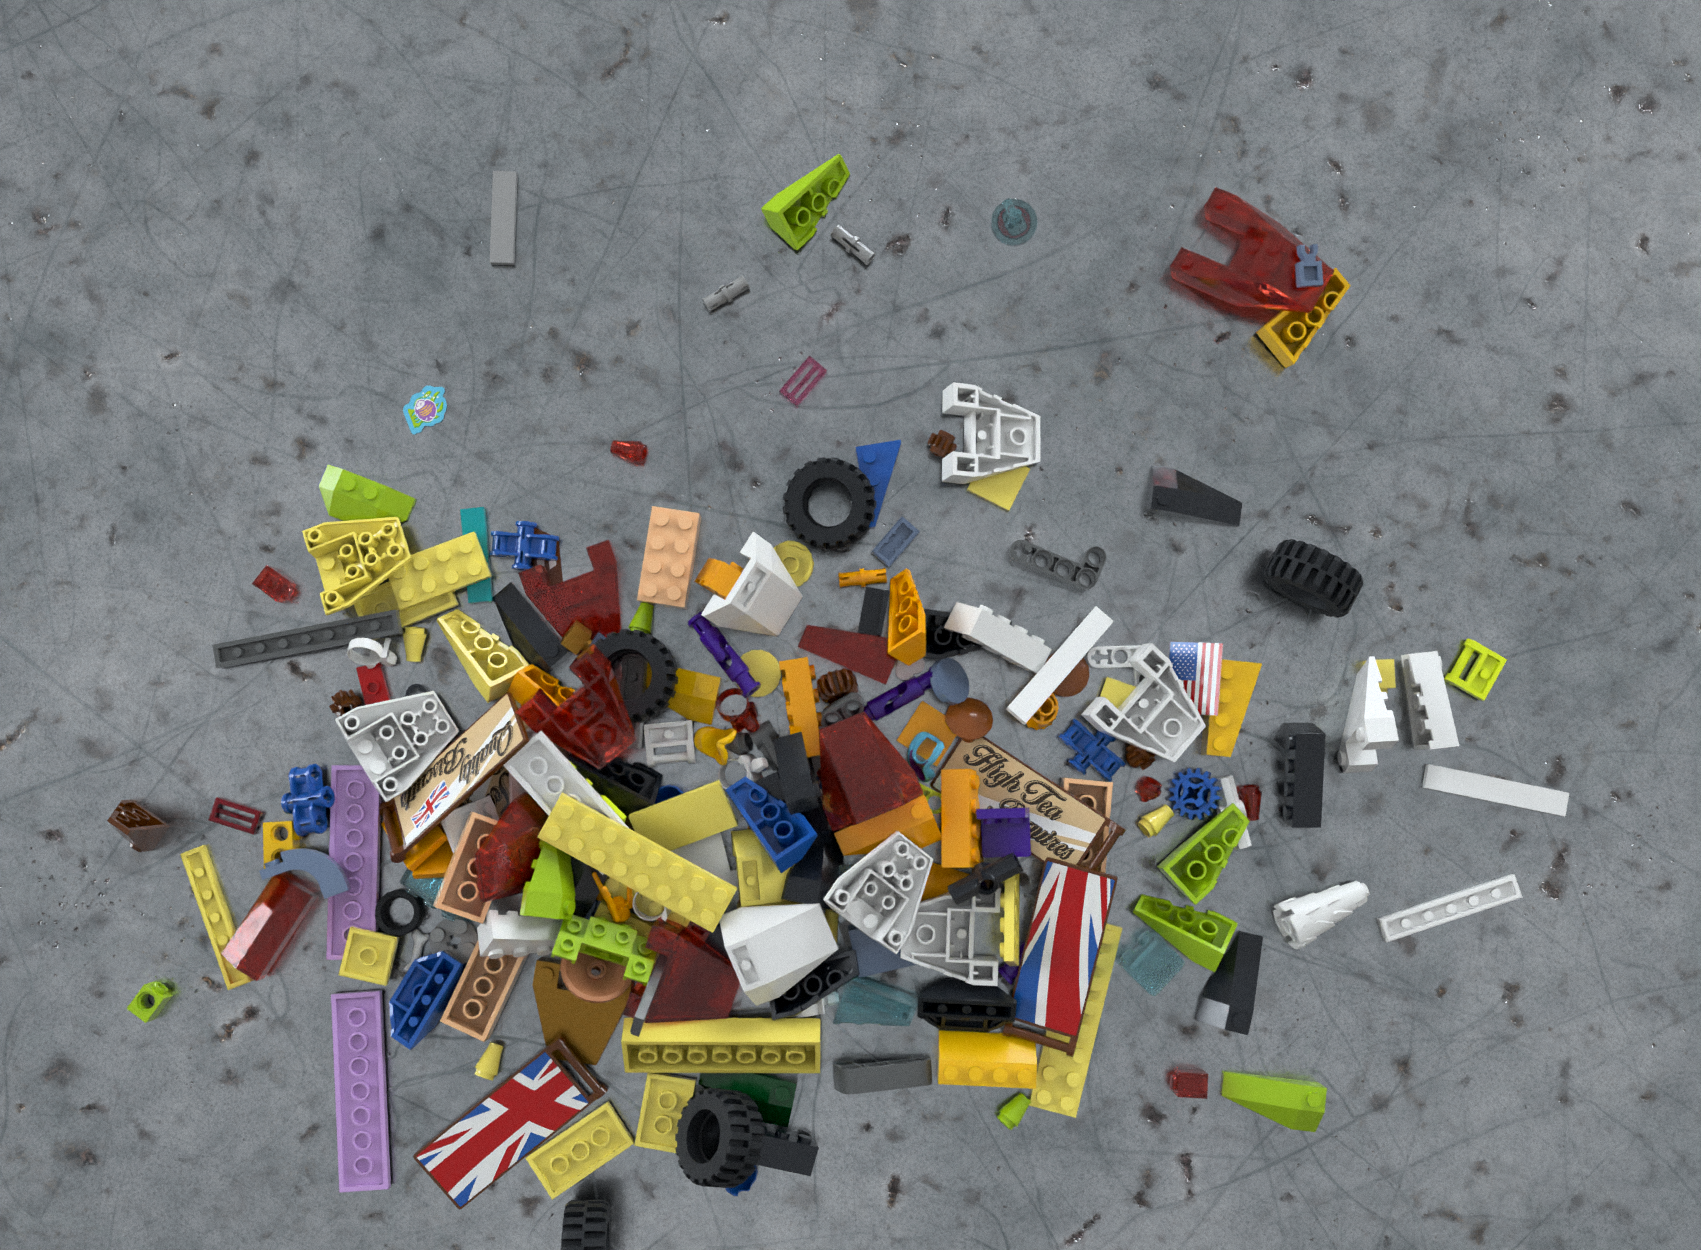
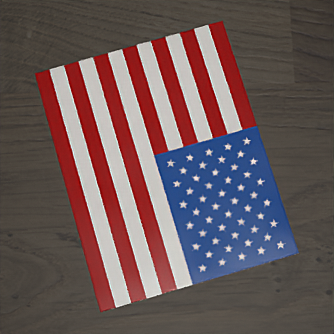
[1169,642,1223,716]

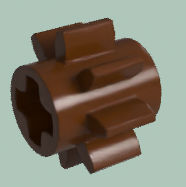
[927,430,957,458]
[329,689,362,717]
[1126,744,1156,770]

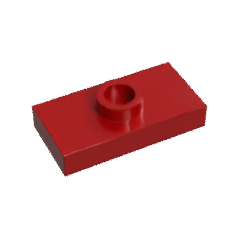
[356,662,391,705]

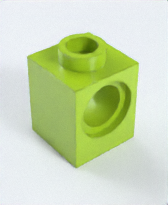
[126,981,173,1023]

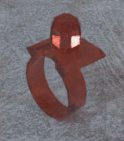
[716,688,760,733]

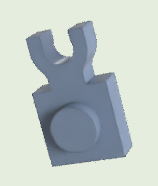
[1295,244,1323,288]

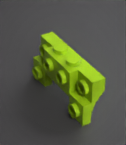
[551,915,660,986]

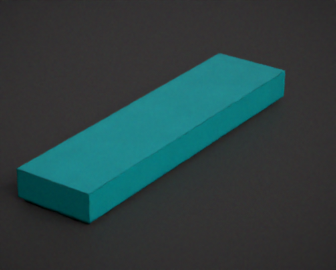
[460,507,494,604]

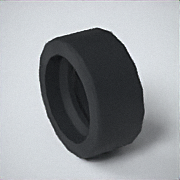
[375,889,425,936]

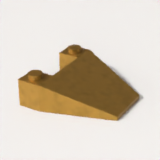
[532,957,635,1065]

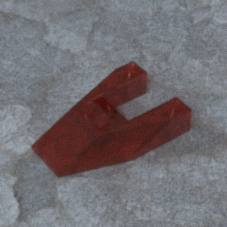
[1170,187,1334,313]

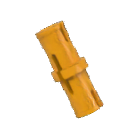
[838,568,887,588]

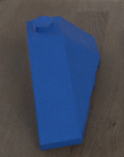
[725,776,818,873]

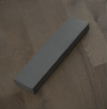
[630,947,671,1037]

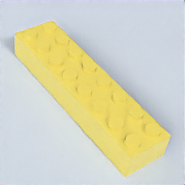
[621,1017,821,1073]

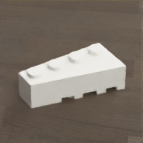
[944,602,1052,674]
[1401,651,1459,750]
[477,910,563,959]

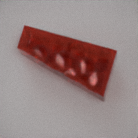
[798,625,897,686]

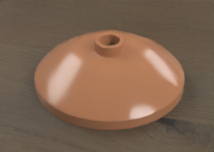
[560,952,632,1003]

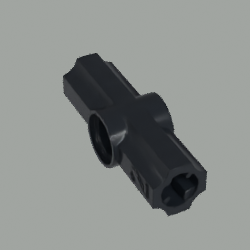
[948,852,1023,905]

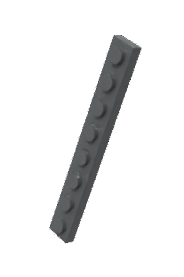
[213,609,403,668]

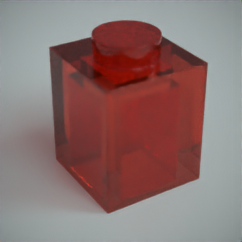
[1170,1068,1208,1099]

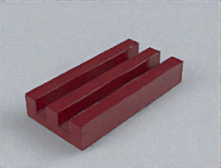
[208,797,264,835]

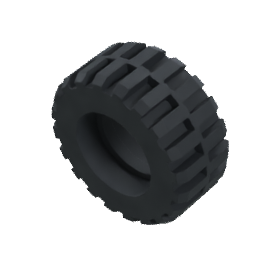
[783,457,876,549]
[1264,539,1363,618]
[581,629,678,724]
[675,1088,765,1188]
[561,1200,611,1250]

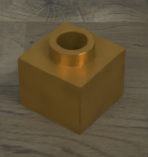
[561,620,592,655]

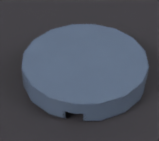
[930,658,969,706]

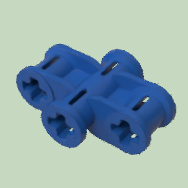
[489,521,559,571]
[1058,719,1126,782]
[281,764,335,837]

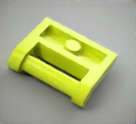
[1444,638,1507,701]

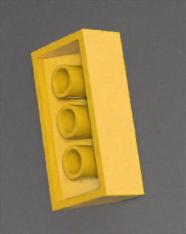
[936,1030,1037,1089]

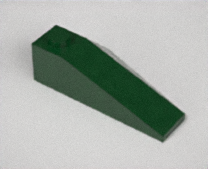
[698,1073,798,1127]

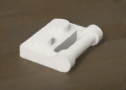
[644,720,696,768]

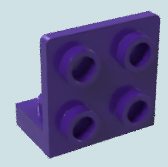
[976,808,1031,858]

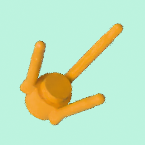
[592,872,633,922]

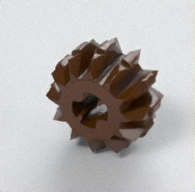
[817,669,858,704]

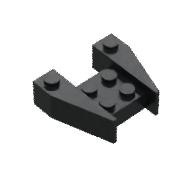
[773,732,835,847]

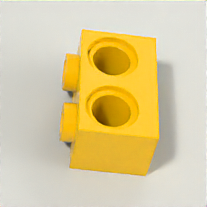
[263,821,303,869]

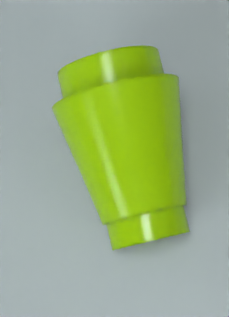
[628,602,654,634]
[996,1093,1031,1130]

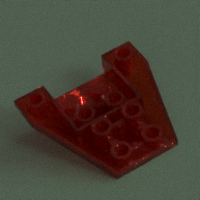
[818,712,923,831]
[474,792,549,902]

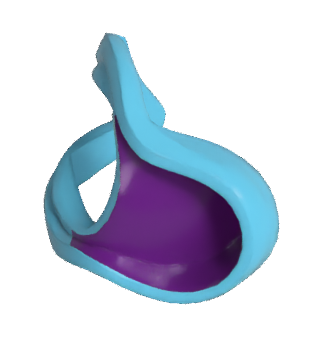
[908,732,945,782]

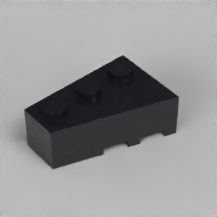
[755,1125,819,1176]

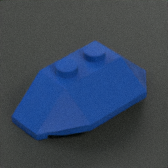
[389,951,463,1050]

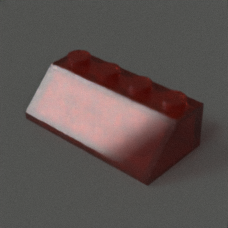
[221,873,318,981]

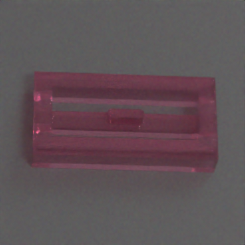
[779,356,827,407]

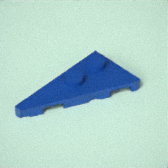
[856,440,901,529]

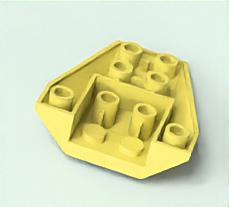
[302,517,412,616]
[731,829,799,909]

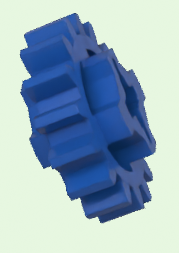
[1169,768,1223,820]

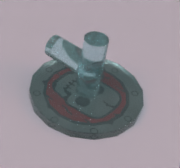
[991,198,1037,245]

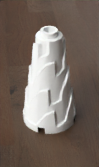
[1273,881,1370,950]

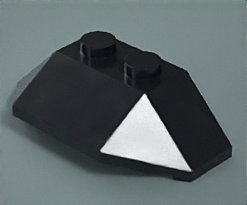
[917,980,1017,1032]

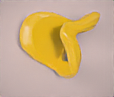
[694,726,737,765]

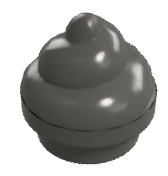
[727,732,753,755]

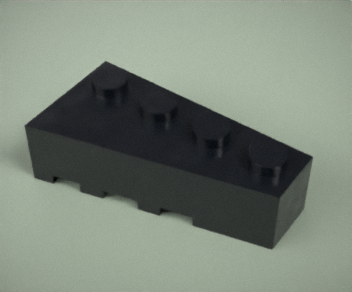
[1283,723,1326,828]

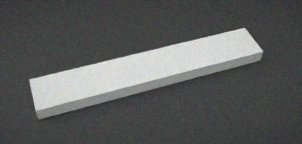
[1006,606,1114,725]
[1422,764,1569,816]
[1377,874,1523,942]

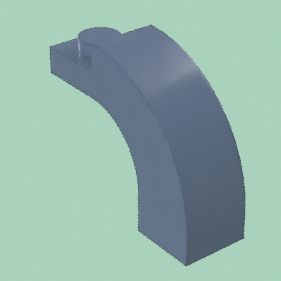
[259,848,351,899]

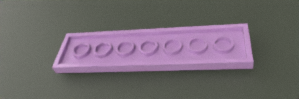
[326,765,381,960]
[331,990,391,1192]

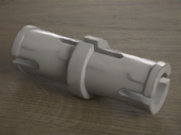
[830,225,876,265]
[702,275,750,312]

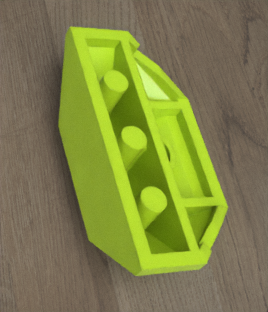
[319,465,416,523]

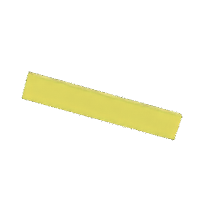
[180,845,254,990]

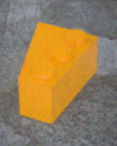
[694,558,744,600]

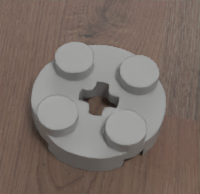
[430,917,478,964]

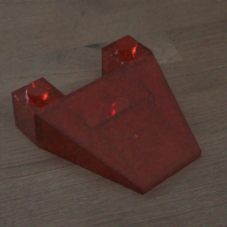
[518,540,622,656]
[516,644,637,769]
[623,917,740,1023]

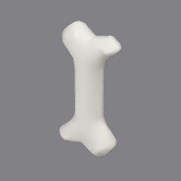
[402,929,430,972]

